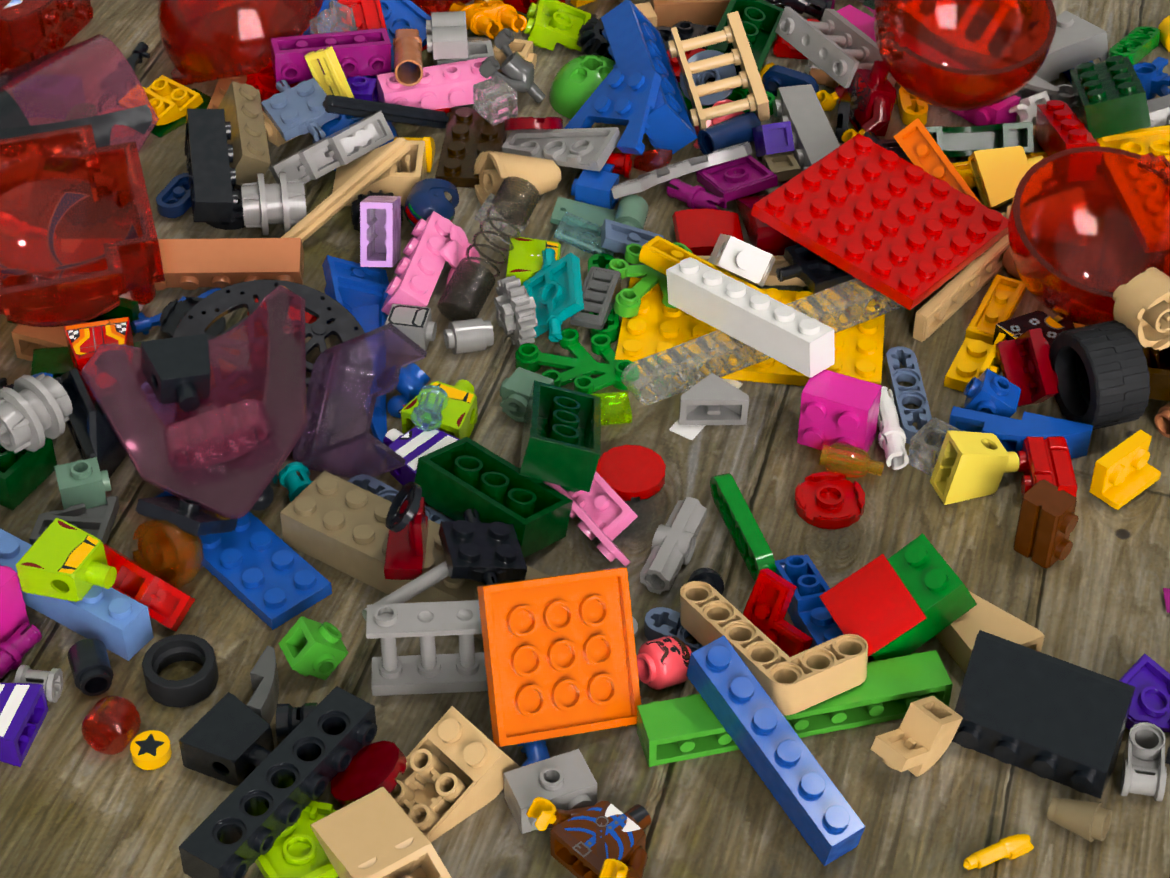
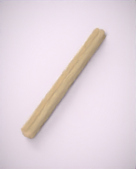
[281,137,411,243]

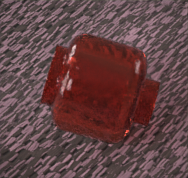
[81,696,141,755]

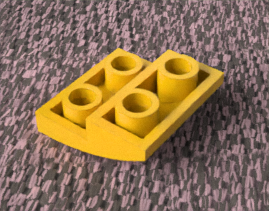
[118,75,204,126]

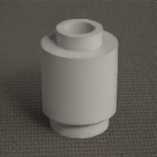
[443,318,494,354]

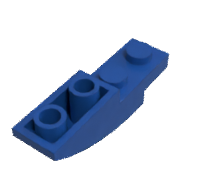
[948,406,1093,459]
[775,554,844,649]

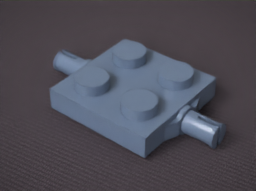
[261,78,339,142]

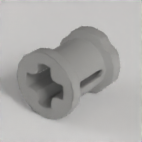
[14,665,63,703]

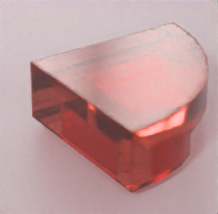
[633,149,672,172]

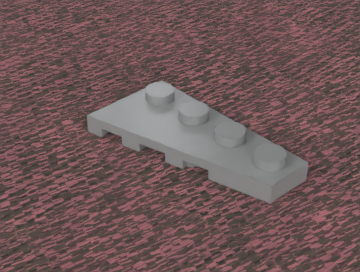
[501,127,621,172]

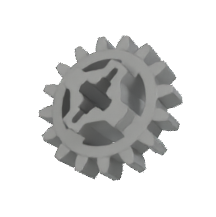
[494,275,538,348]

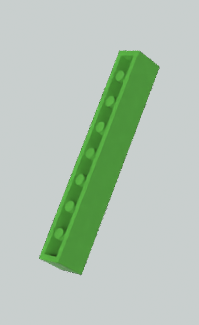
[637,650,953,767]

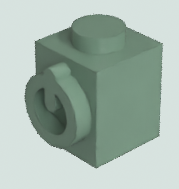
[500,367,554,422]
[54,457,112,510]

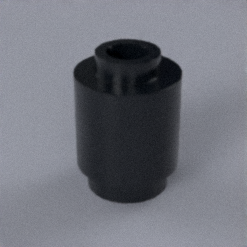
[67,639,114,696]

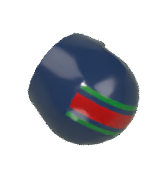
[404,178,459,228]

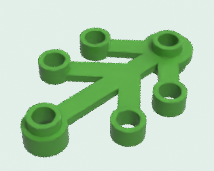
[608,242,692,318]

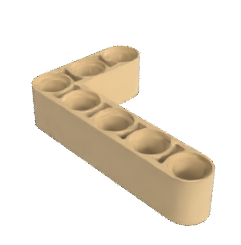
[680,581,868,715]

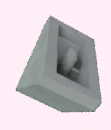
[678,373,749,425]

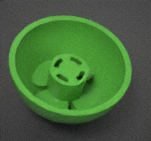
[549,55,616,119]

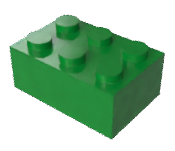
[872,533,977,660]

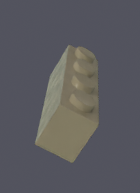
[218,81,271,186]

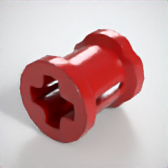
[606,152,632,178]

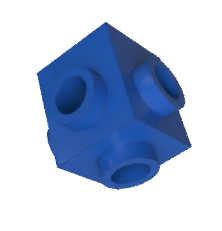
[964,368,1021,418]

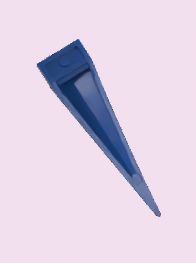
[322,255,389,459]

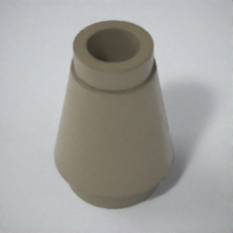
[1047,797,1112,842]

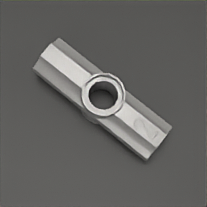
[640,497,707,594]

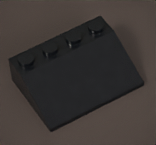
[952,630,1135,799]

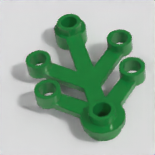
[515,328,641,395]

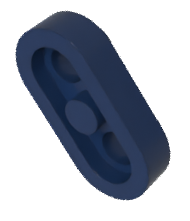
[762,65,819,96]
[156,173,191,218]

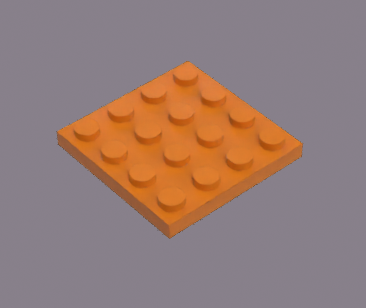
[477,567,641,747]

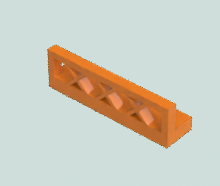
[893,118,981,203]

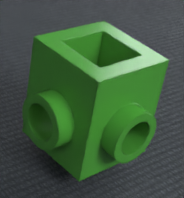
[278,616,348,680]

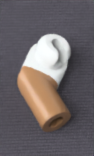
[805,59,838,88]

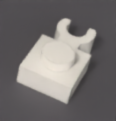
[1009,91,1050,125]

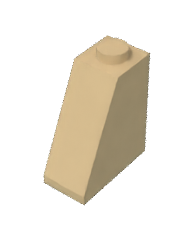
[935,591,1044,674]

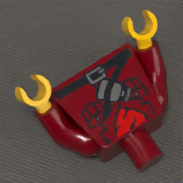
[816,60,897,142]

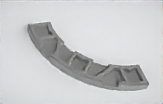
[611,141,752,199]

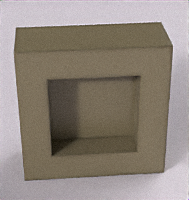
[762,151,801,182]

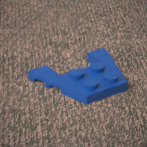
[564,68,662,155]

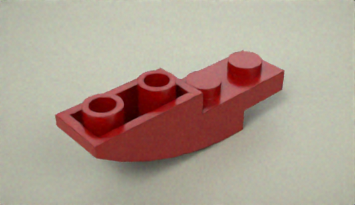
[83,530,195,631]

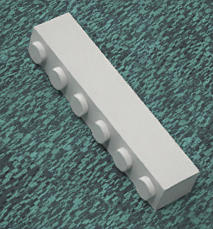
[666,257,835,378]

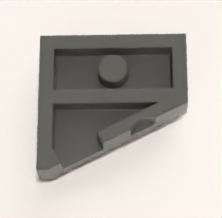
[29,496,120,545]

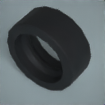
[142,634,219,708]

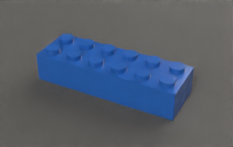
[601,0,698,157]

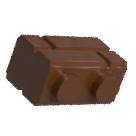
[1013,480,1078,568]

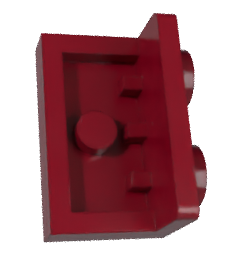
[995,328,1059,407]

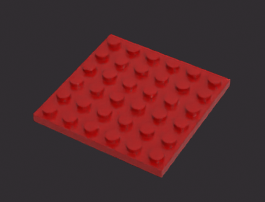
[751,134,1013,310]

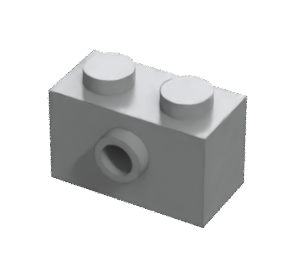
[503,749,597,834]

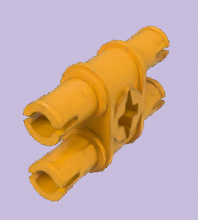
[449,0,527,39]

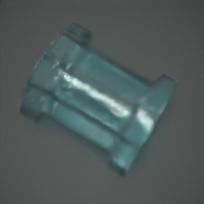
[411,385,449,432]

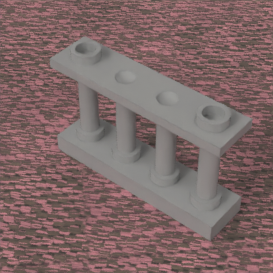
[775,6,904,88]
[366,600,488,696]

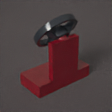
[384,481,429,580]

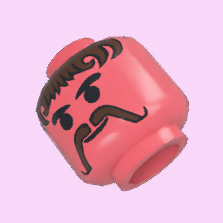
[636,635,692,690]

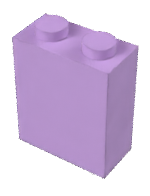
[360,196,401,267]

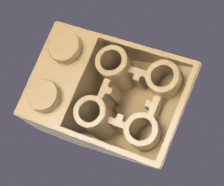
[332,140,427,207]
[389,706,520,842]
[310,787,451,878]

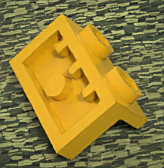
[944,332,1006,392]
[1089,429,1161,510]

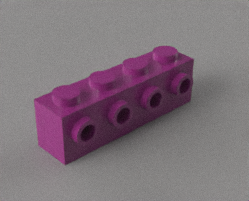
[270,28,391,84]

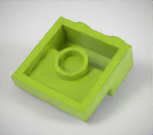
[523,0,591,52]

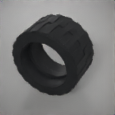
[1049,320,1150,430]

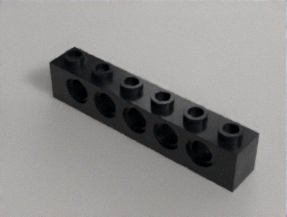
[179,686,377,878]

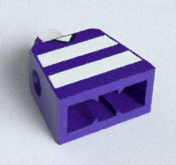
[383,423,460,486]
[0,683,49,767]

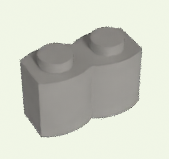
[426,11,468,60]

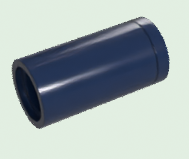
[697,111,761,155]

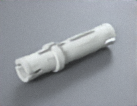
[878,386,909,470]

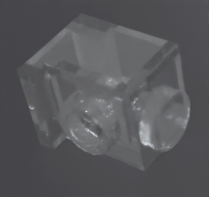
[309,0,357,35]

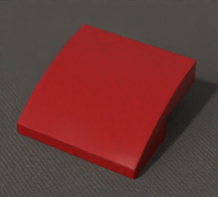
[672,209,744,256]
[819,554,927,657]

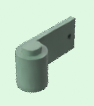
[550,195,649,235]

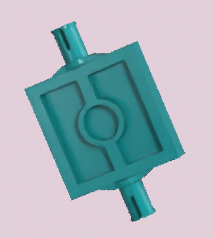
[523,248,584,342]

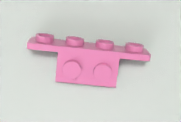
[544,471,638,567]

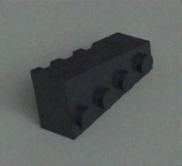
[184,109,238,222]

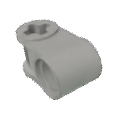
[1120,722,1167,802]

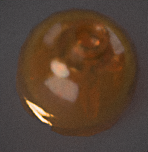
[132,519,204,588]

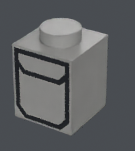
[385,304,437,354]

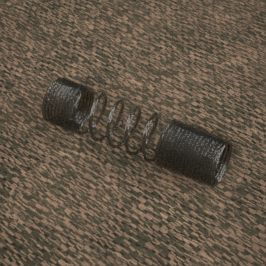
[437,176,540,322]

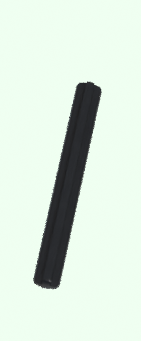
[322,95,449,129]

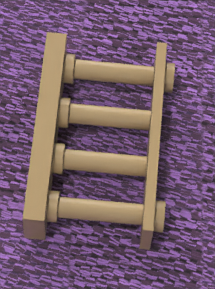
[667,11,770,131]

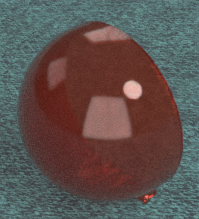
[158,0,323,85]
[874,0,1057,111]
[1008,146,1170,326]

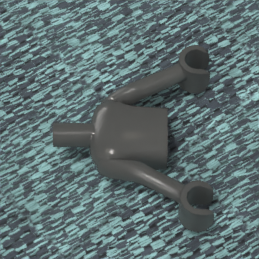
[479,28,546,103]

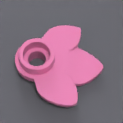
[440,225,480,289]

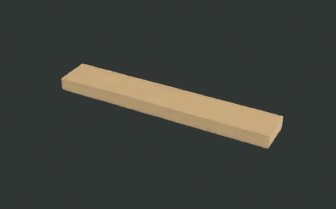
[913,220,1028,342]

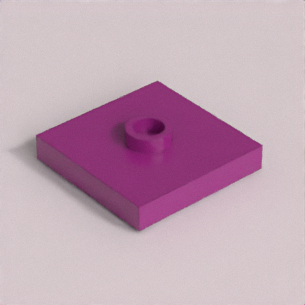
[696,155,778,202]

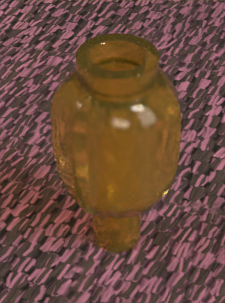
[819,442,884,479]

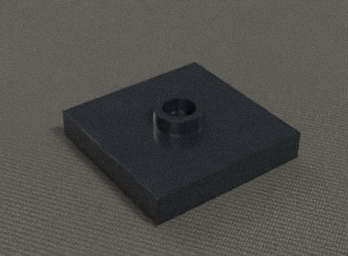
[136,495,238,536]

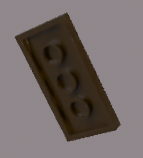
[435,107,510,188]

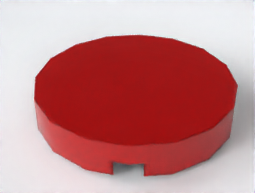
[596,445,666,501]
[794,471,865,530]

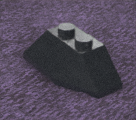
[55,368,126,478]

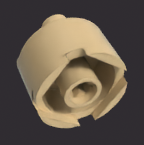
[1113,267,1170,350]

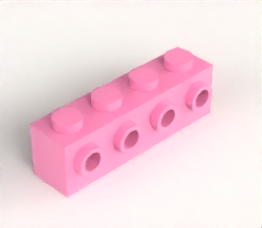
[377,57,499,110]
[381,211,456,315]

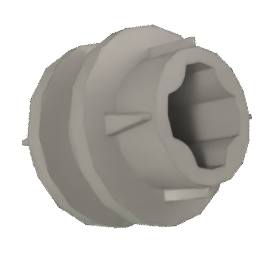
[241,172,307,236]
[0,373,73,454]

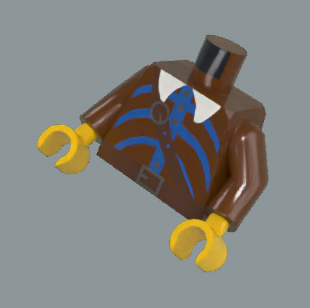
[526,797,652,878]

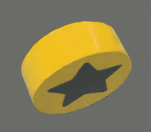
[130,730,172,770]

